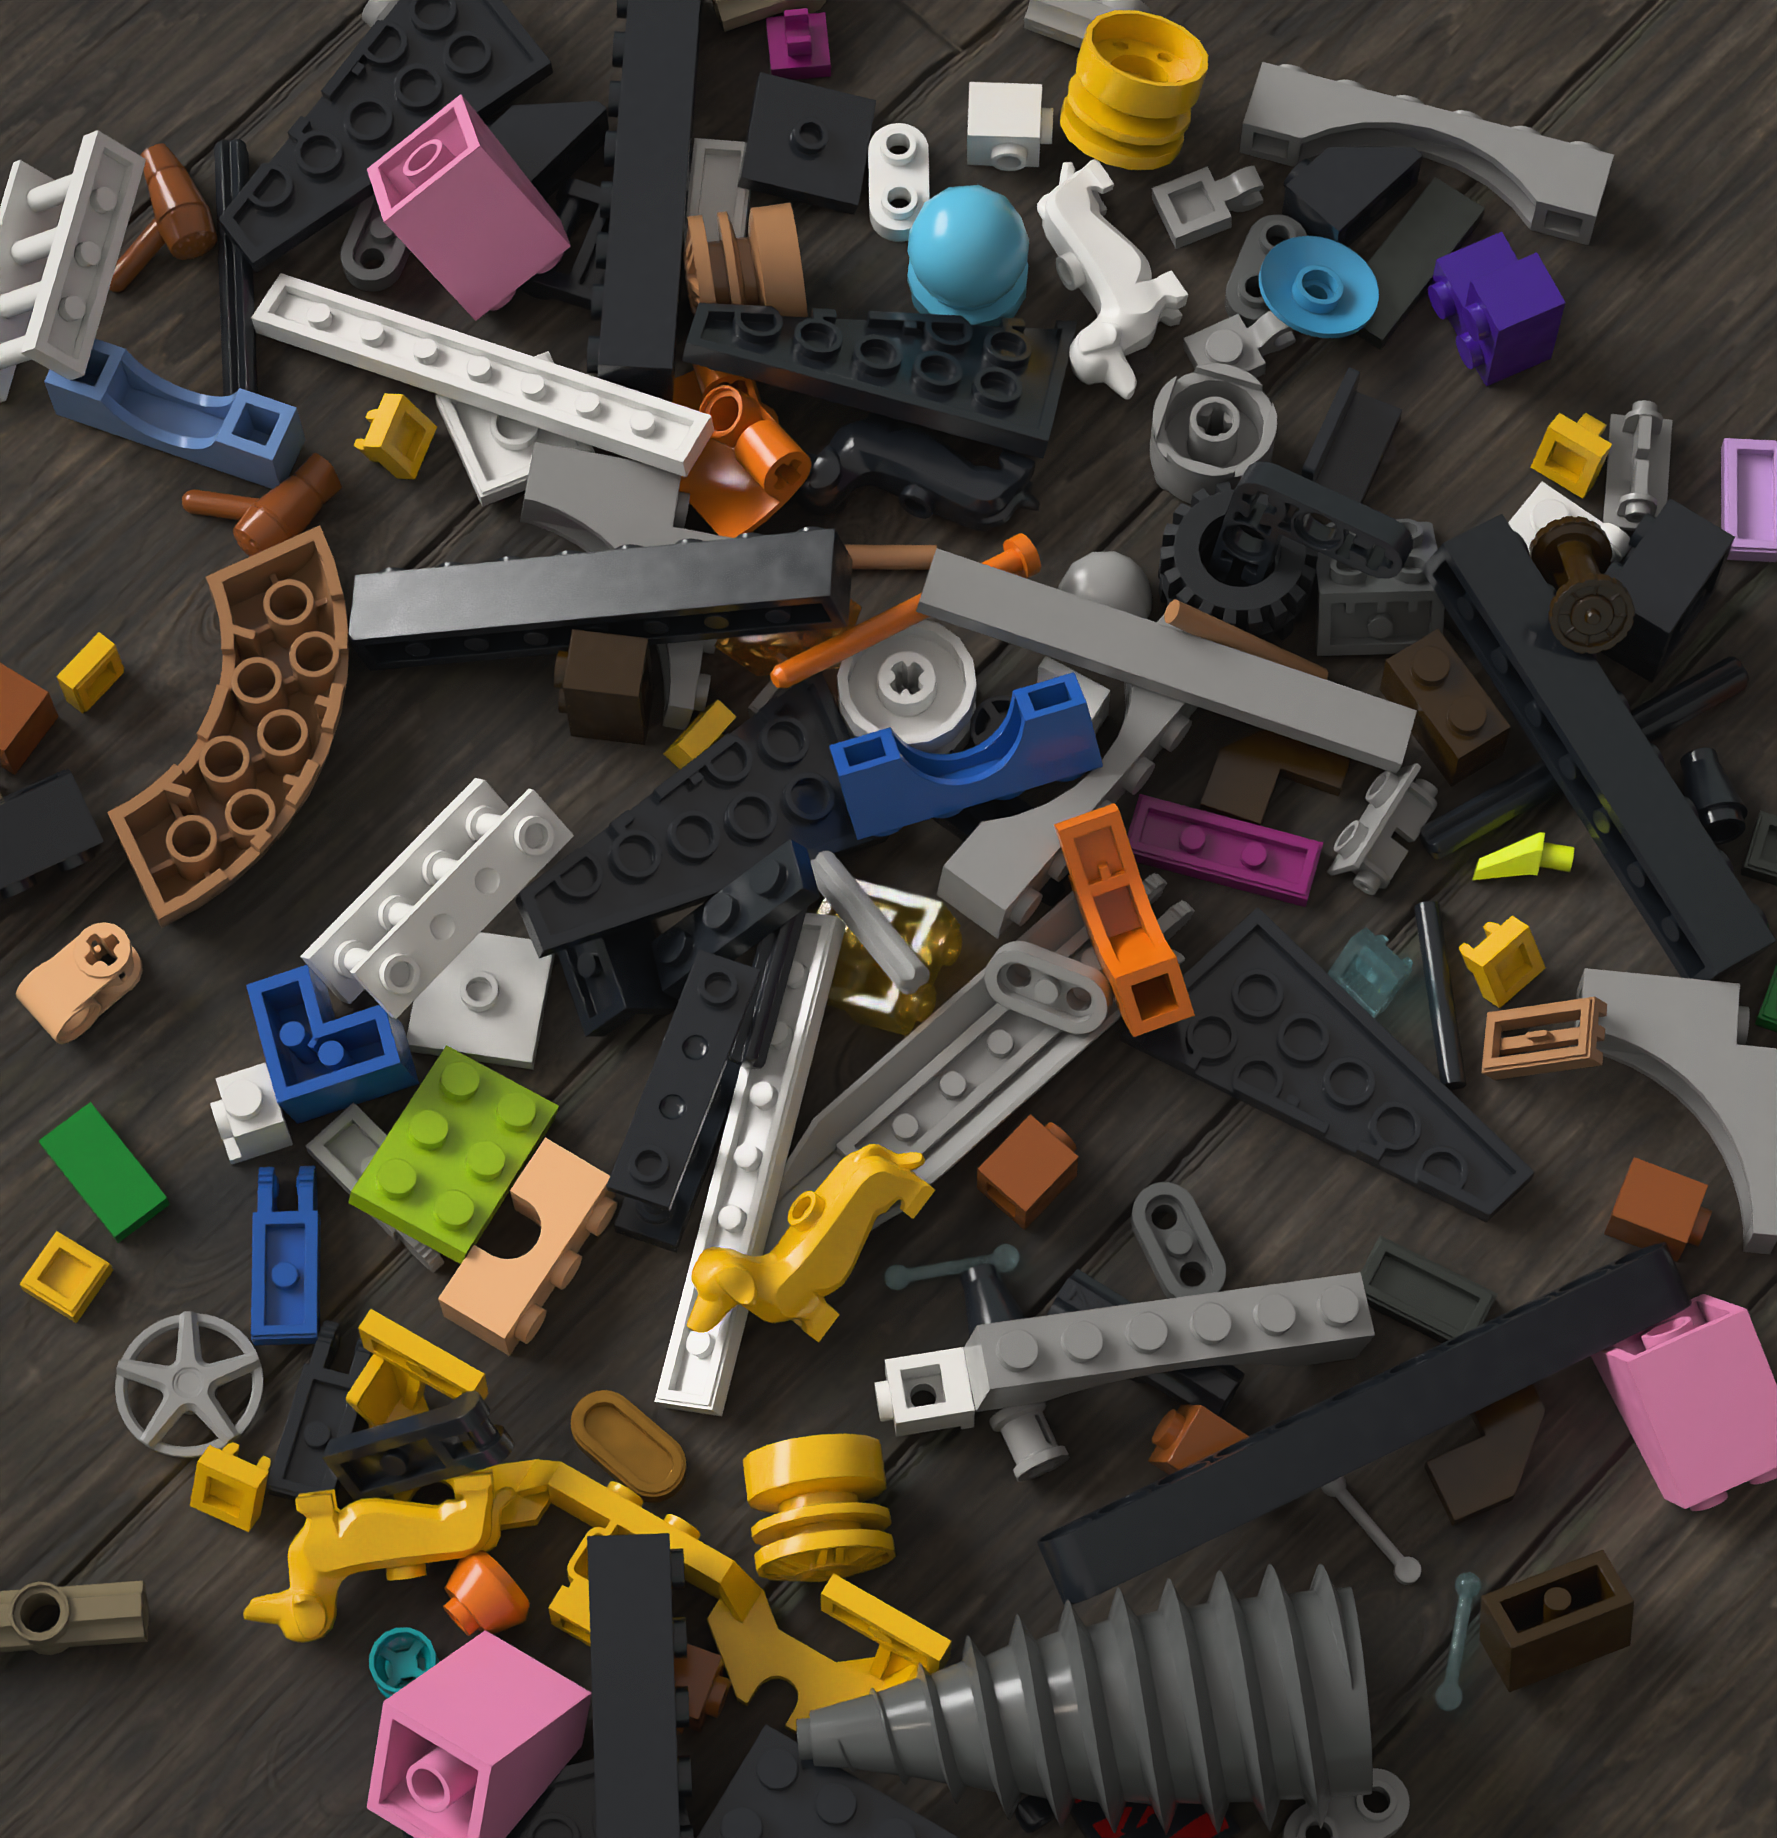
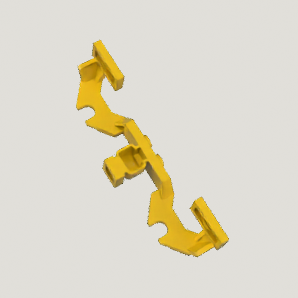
[346,1309,951,1734]

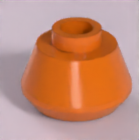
[443,1550,530,1636]

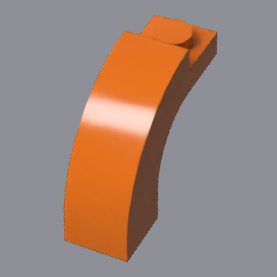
[1054,803,1195,1037]

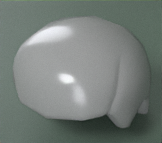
[1058,551,1152,619]

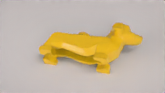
[687,1144,935,1342]
[243,1469,516,1643]

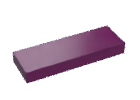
[1127,794,1323,907]

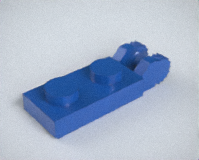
[251,1166,321,1346]

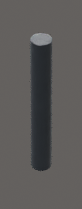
[1414,901,1467,1090]

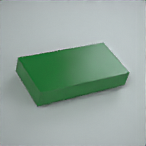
[39,1102,170,1243]

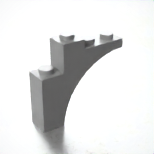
[520,442,731,730]
[1573,968,1777,1254]

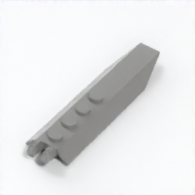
[763,873,1195,1255]

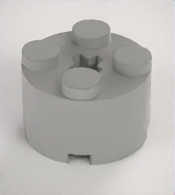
[1149,363,1277,504]

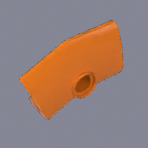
[672,364,811,538]

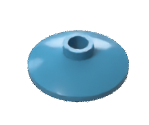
[1259,236,1379,338]

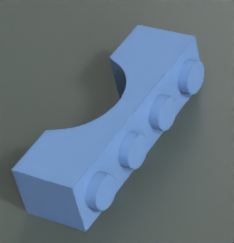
[44,338,305,489]

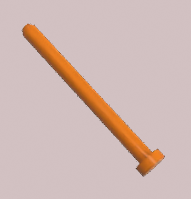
[770,533,1041,689]

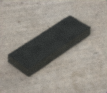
[1355,177,1485,350]

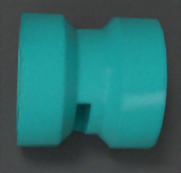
[369,1627,439,1699]

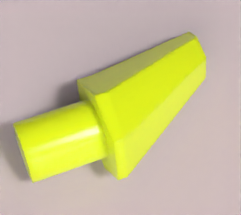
[1472,832,1574,880]

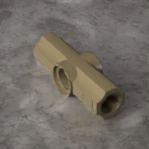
[0,1581,150,1655]

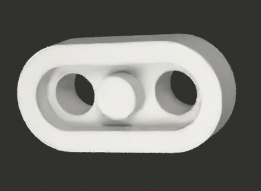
[868,123,930,242]

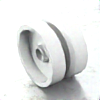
[837,619,977,754]

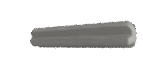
[811,851,930,994]

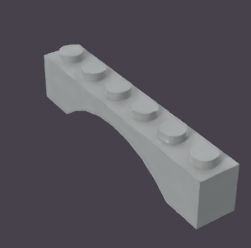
[1239,62,1614,245]
[937,615,1198,939]
[963,1272,1375,1412]

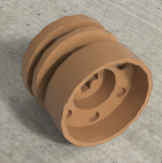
[682,203,808,317]

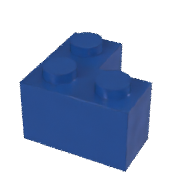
[246,965,419,1124]

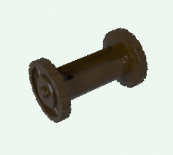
[1529,516,1635,654]

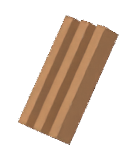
[1481,997,1607,1080]

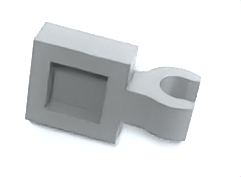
[1152,166,1264,249]
[1183,310,1296,378]

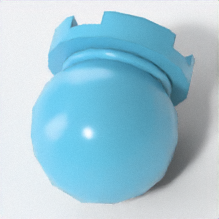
[907,185,1029,326]

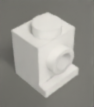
[210,1062,293,1165]
[874,1347,975,1437]

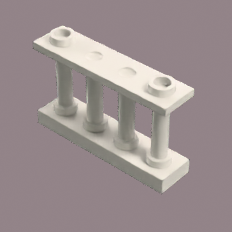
[0,131,146,403]
[300,778,574,1019]

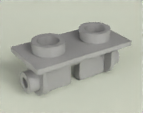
[1603,400,1672,531]
[1327,763,1438,895]

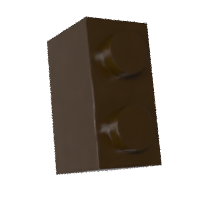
[554,629,655,745]
[1380,629,1511,787]
[1479,1549,1634,1692]

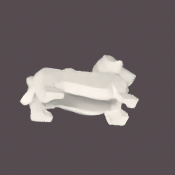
[1037,159,1188,400]

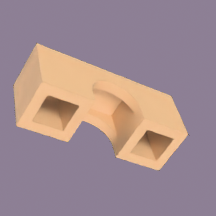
[438,1137,617,1356]

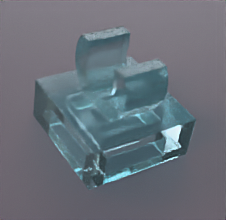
[1327,927,1413,1018]

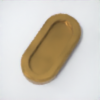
[571,1390,687,1502]

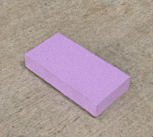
[1721,438,1777,562]

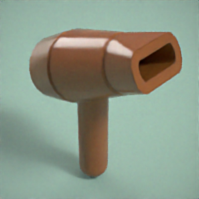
[109,143,218,293]
[182,453,342,557]

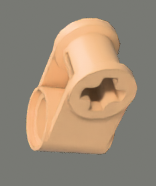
[16,922,143,1044]

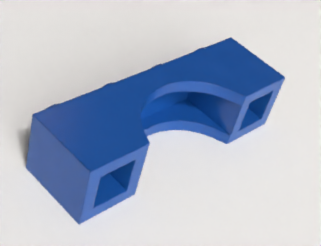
[829,672,1103,840]

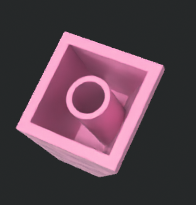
[367,94,571,321]
[1591,1294,1777,1511]
[367,1631,592,1838]

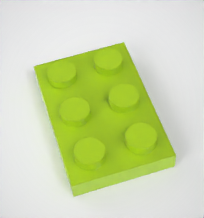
[349,1045,559,1264]

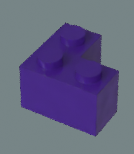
[1428,232,1566,386]

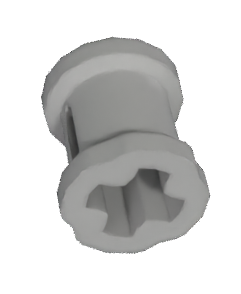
[989,1402,1069,1482]

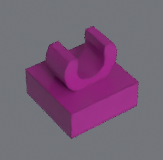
[766,8,831,80]

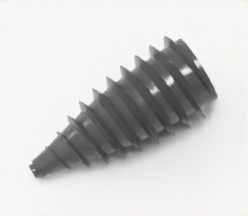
[796,1564,1373,1835]

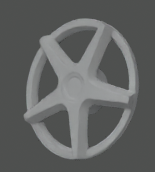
[115,1311,264,1458]

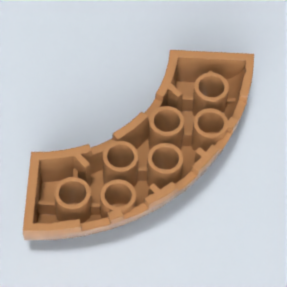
[107,525,349,928]

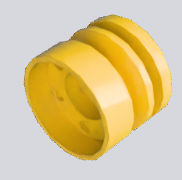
[1060,10,1208,170]
[743,1433,896,1582]

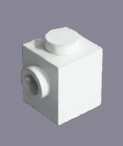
[967,82,1053,171]

